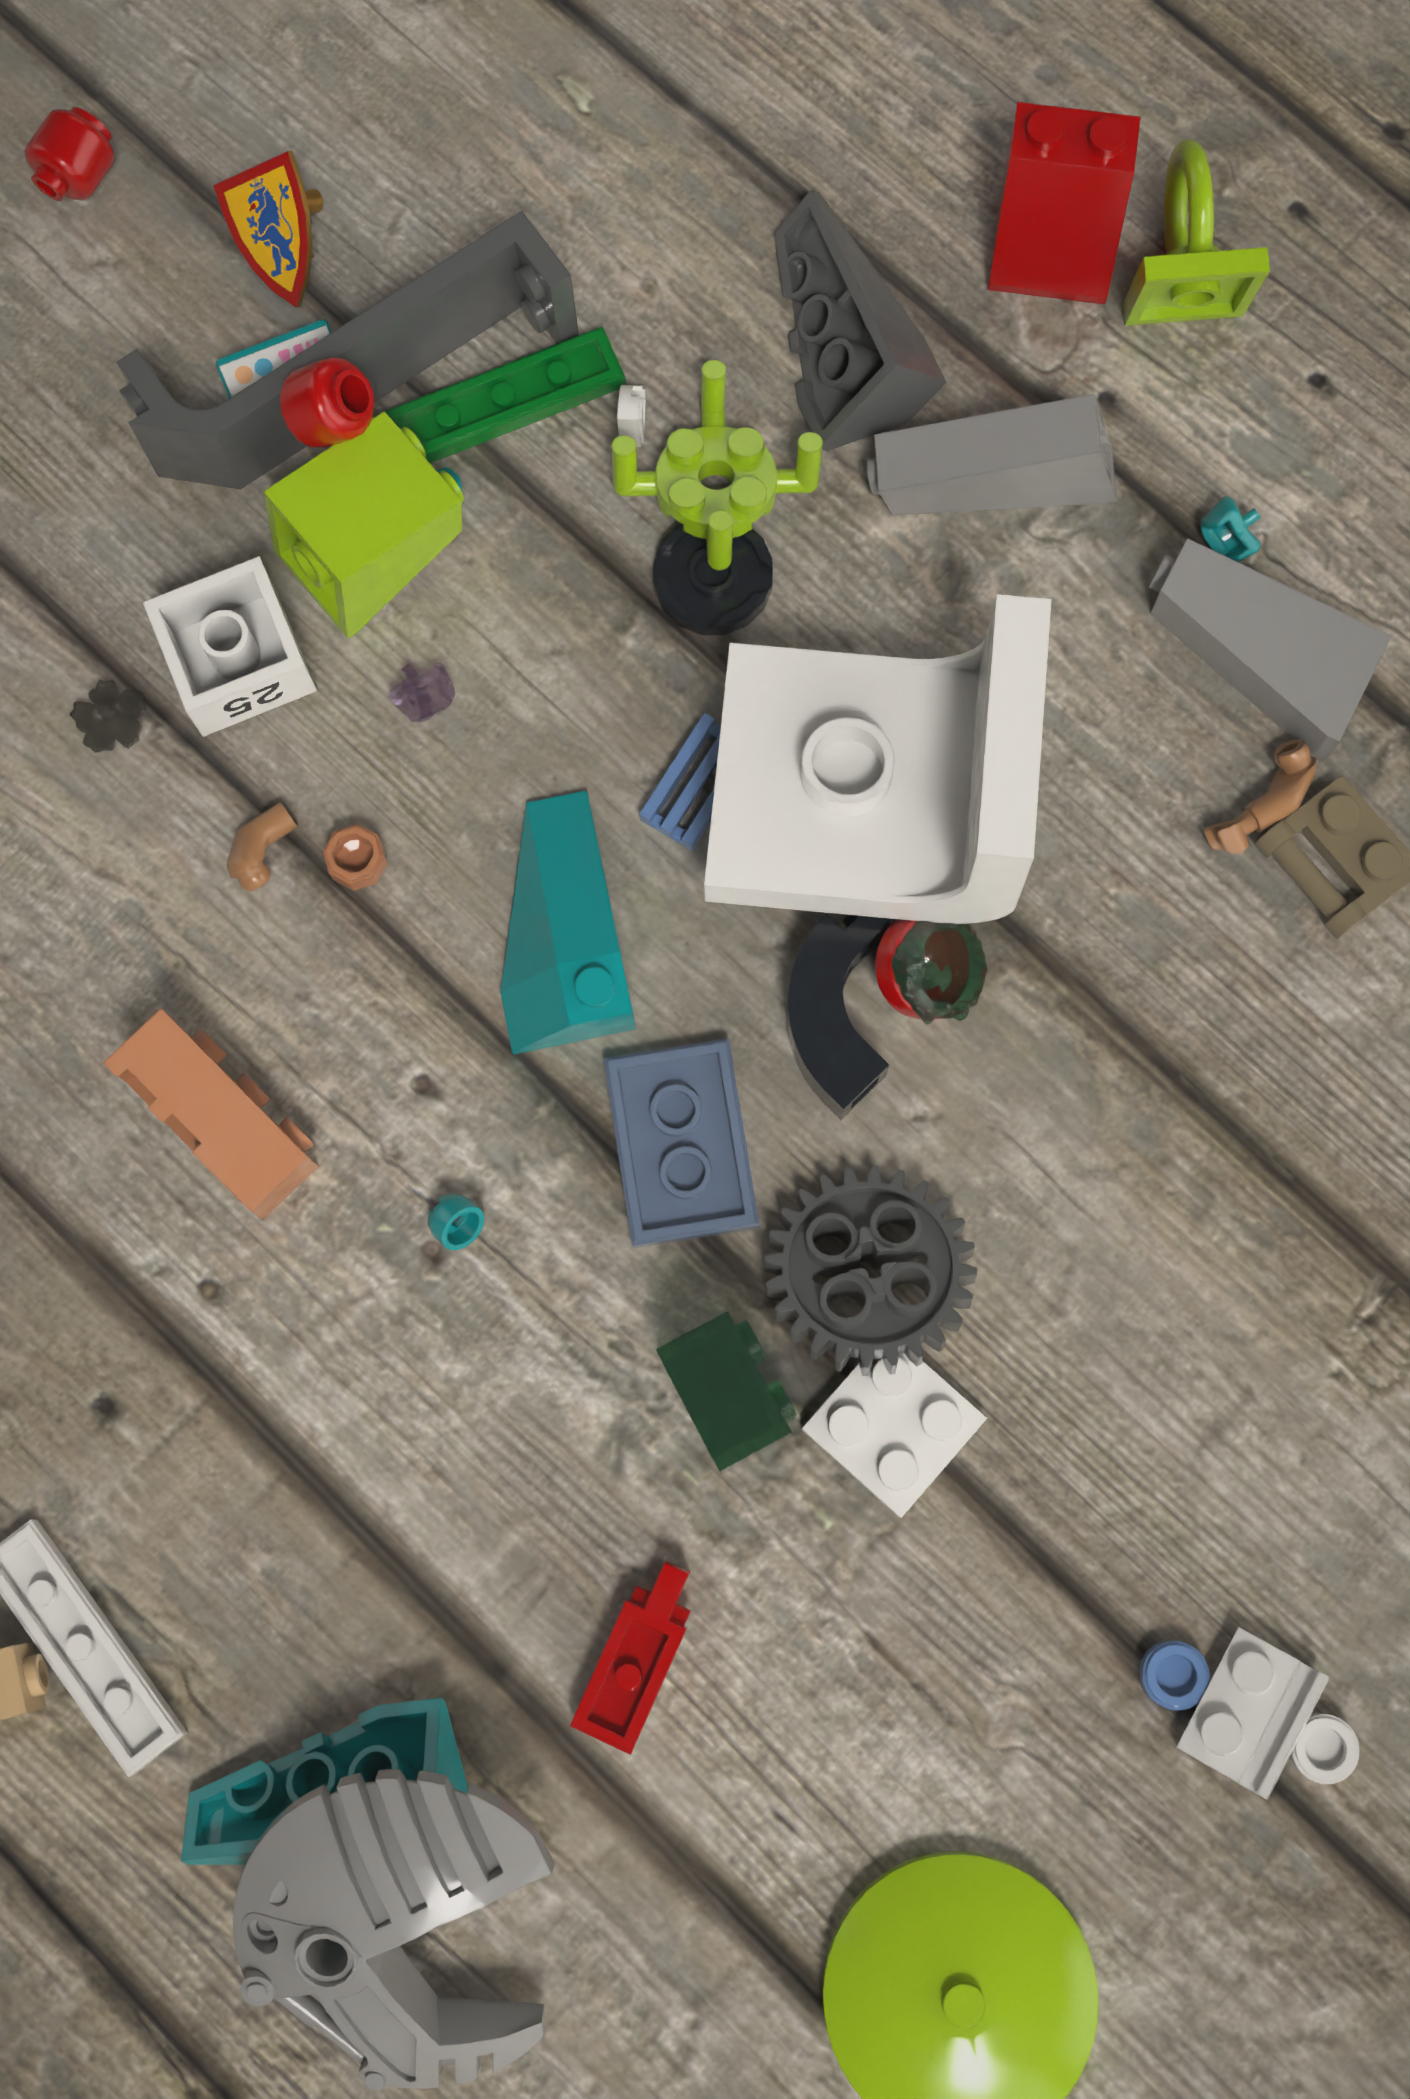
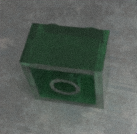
[656,1311,797,1475]

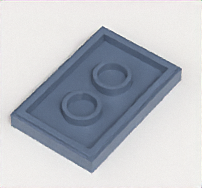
[603,1038,760,1248]

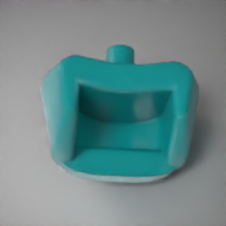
[1200,496,1261,562]

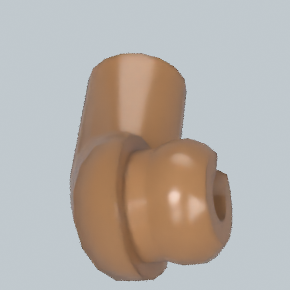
[226,802,297,891]

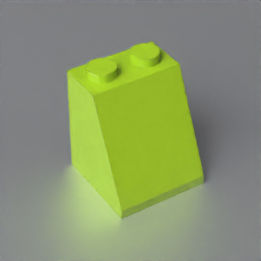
[264,411,464,639]

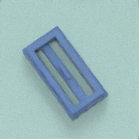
[639,713,721,851]

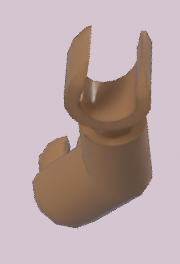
[1204,739,1317,854]

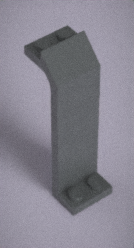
[116,210,579,490]

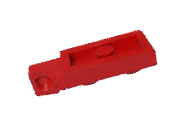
[570,1560,691,1755]

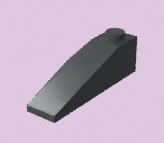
[775,189,946,451]

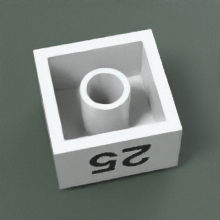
[143,556,317,737]

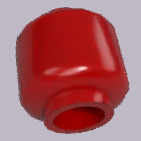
[24,107,115,201]
[279,357,374,448]

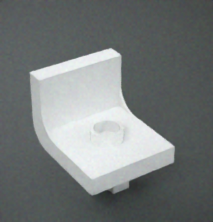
[704,594,1052,924]

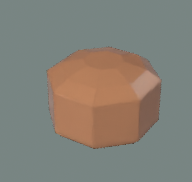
[323,824,388,891]

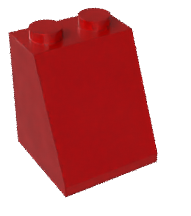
[988,102,1141,305]

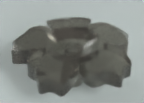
[69,680,147,753]

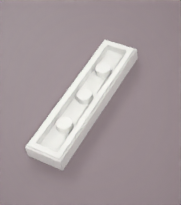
[0,1519,188,1777]

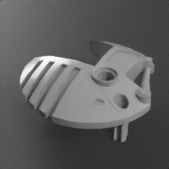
[233,1769,555,2091]

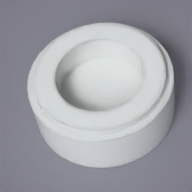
[1289,1713,1360,1784]

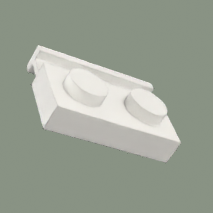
[1177,1627,1329,1800]

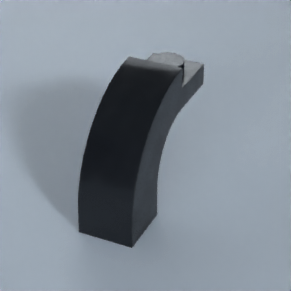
[787,914,897,1120]

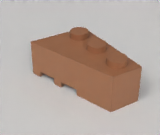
[103,1008,319,1220]

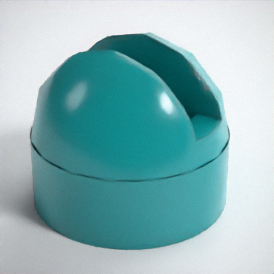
[427,1193,485,1251]

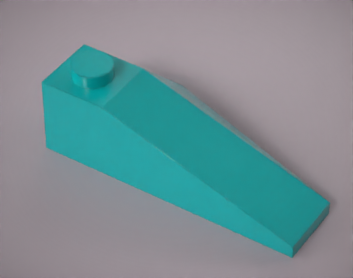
[500,790,636,1055]
[181,1697,468,1865]

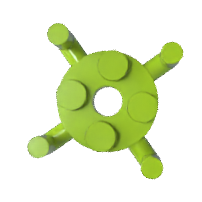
[612,360,823,571]

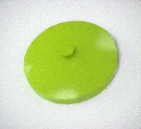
[822,1851,1099,2099]

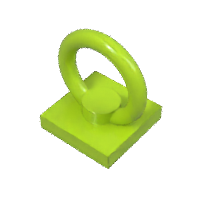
[1123,139,1270,326]

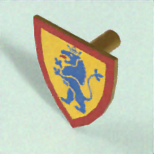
[213,150,323,308]

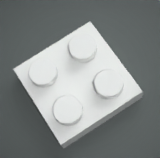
[801,1353,987,1518]

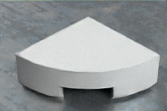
[617,385,647,447]

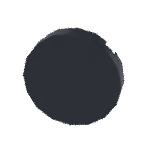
[653,523,773,635]

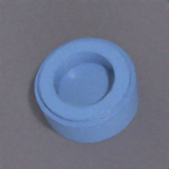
[1139,1640,1210,1710]

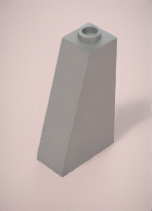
[867,394,1117,515]
[1149,538,1392,762]

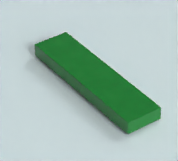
[385,326,626,464]

